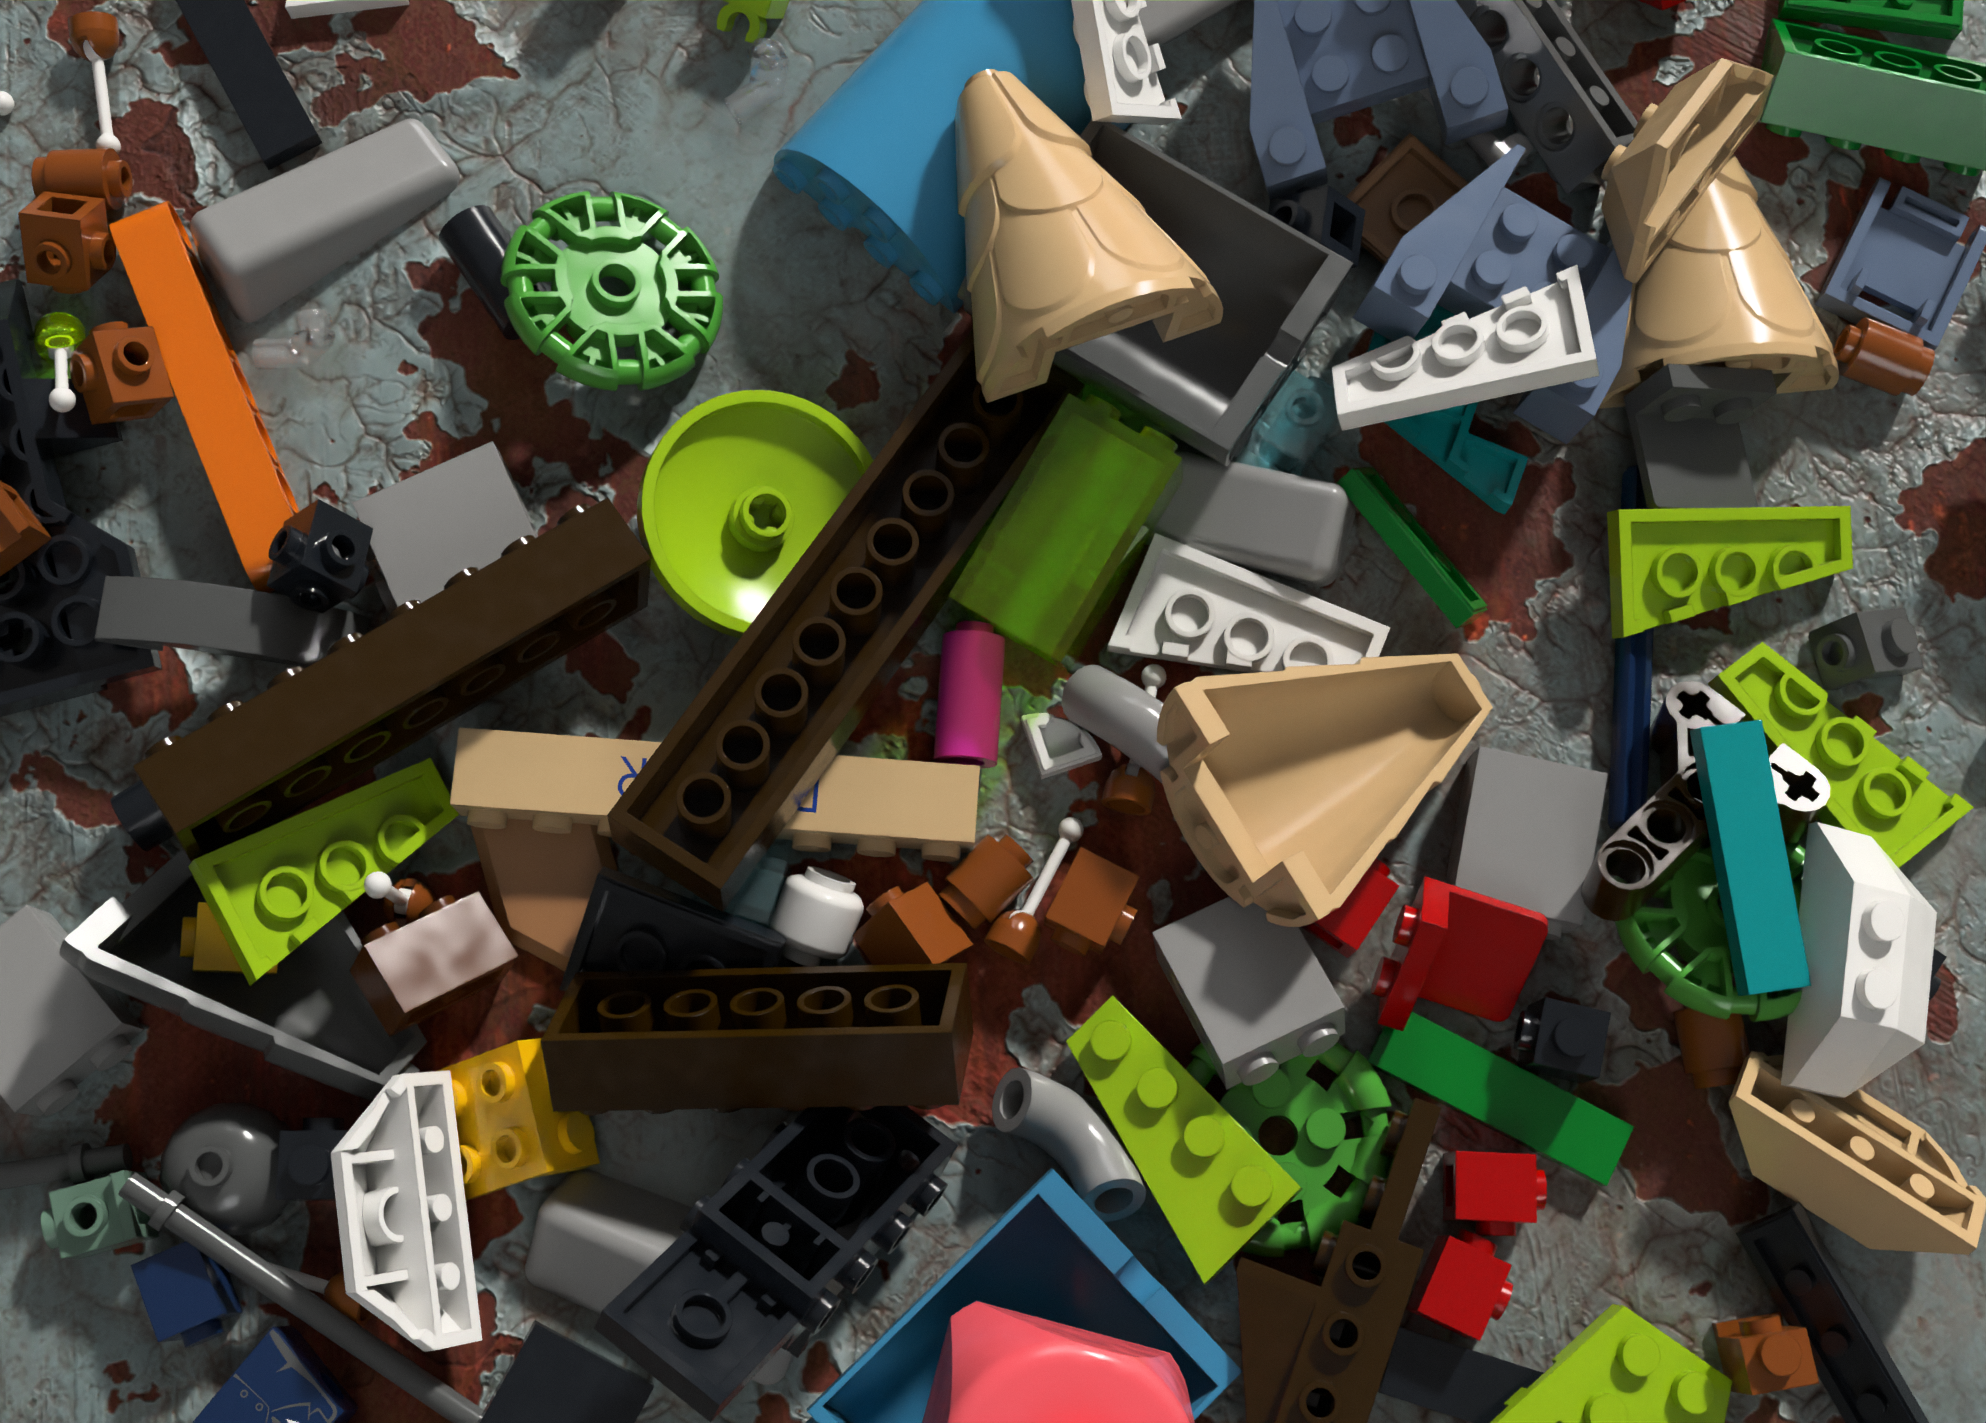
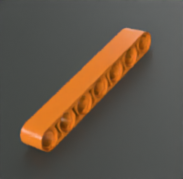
[109,201,299,593]

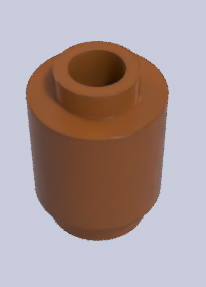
[31,148,133,210]
[1833,317,1935,396]
[938,834,1034,931]
[1673,1006,1750,1089]

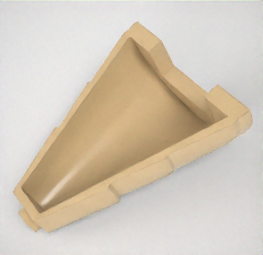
[955,69,1223,403]
[1599,102,1839,409]
[1157,653,1493,927]

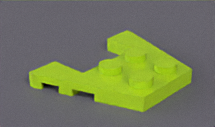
[1490,1304,1732,1423]

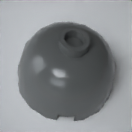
[160,1102,293,1235]

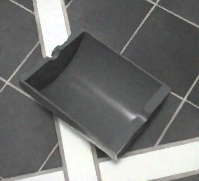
[957,120,1353,467]

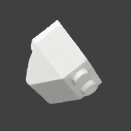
[1781,822,1937,1098]
[331,1070,482,1352]

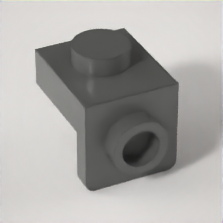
[1808,608,1924,691]

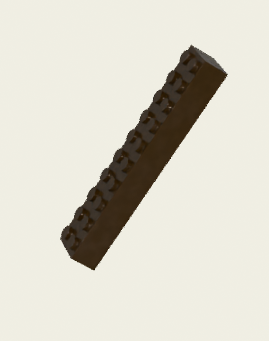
[607,329,1085,912]

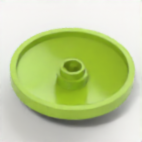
[637,390,874,638]

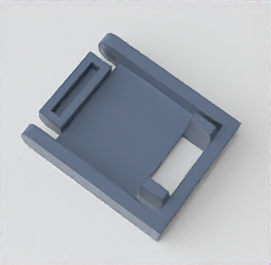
[1815,177,1986,350]

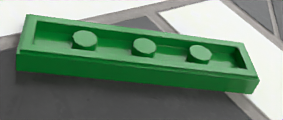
[1367,1012,1634,1187]

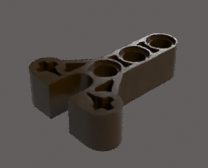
[1581,681,1830,922]

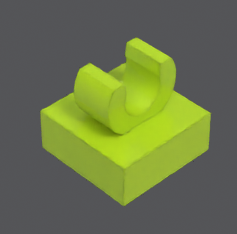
[717,0,790,43]

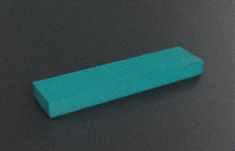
[1690,719,1811,996]

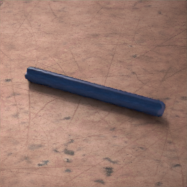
[1608,465,1654,830]

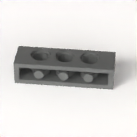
[1456,0,1638,195]

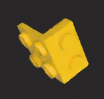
[437,1038,600,1201]

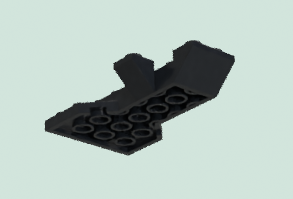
[0,278,162,717]

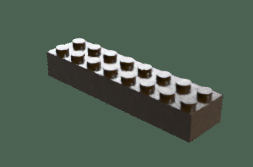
[133,497,651,862]

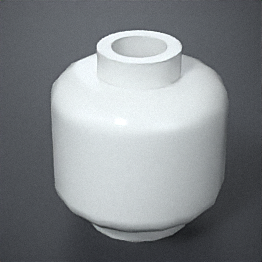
[770,866,864,967]

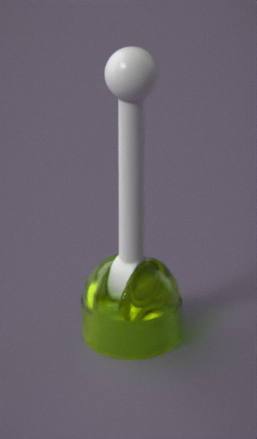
[34,312,86,413]

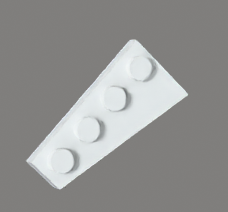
[1071,0,1182,125]
[1332,265,1599,431]
[1107,533,1391,673]

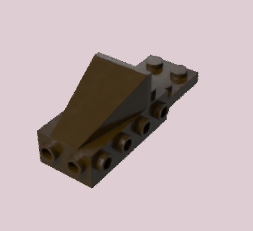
[1236,1098,1442,1423]

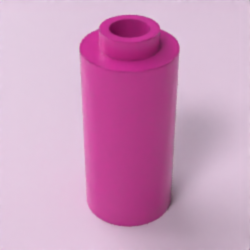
[933,621,1005,769]

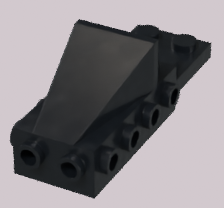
[594,1106,958,1423]

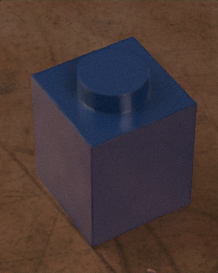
[131,1241,243,1348]

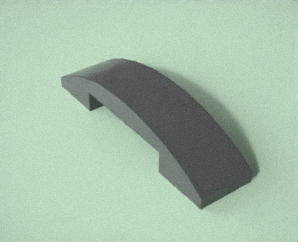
[95,576,369,669]

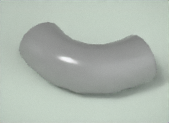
[1062,665,1170,784]
[992,1067,1146,1222]

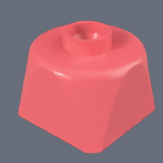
[922,1301,1195,1423]

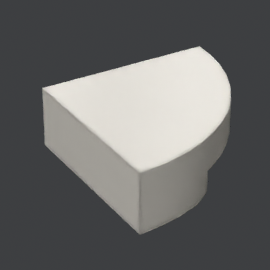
[1021,713,1102,779]

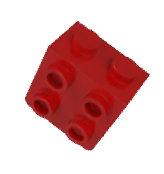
[1371,876,1548,1031]

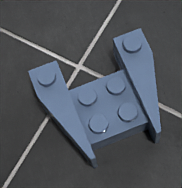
[1249,0,1509,200]
[1353,144,1633,444]

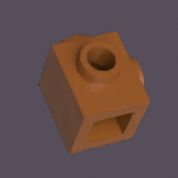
[18,191,116,294]
[70,321,174,425]
[1044,847,1140,957]
[852,882,973,965]

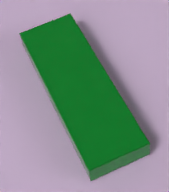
[1777,0,1964,40]
[1336,467,1488,629]

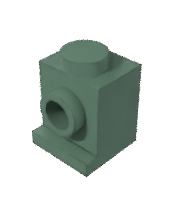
[41,1170,159,1259]

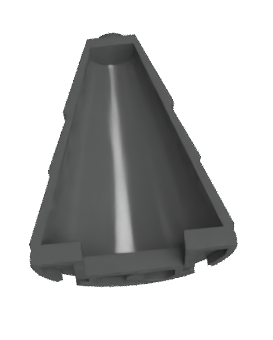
[59,820,427,1102]

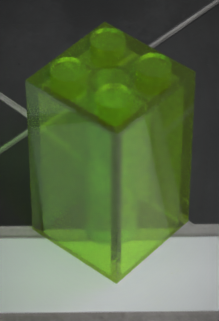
[949,394,1183,674]

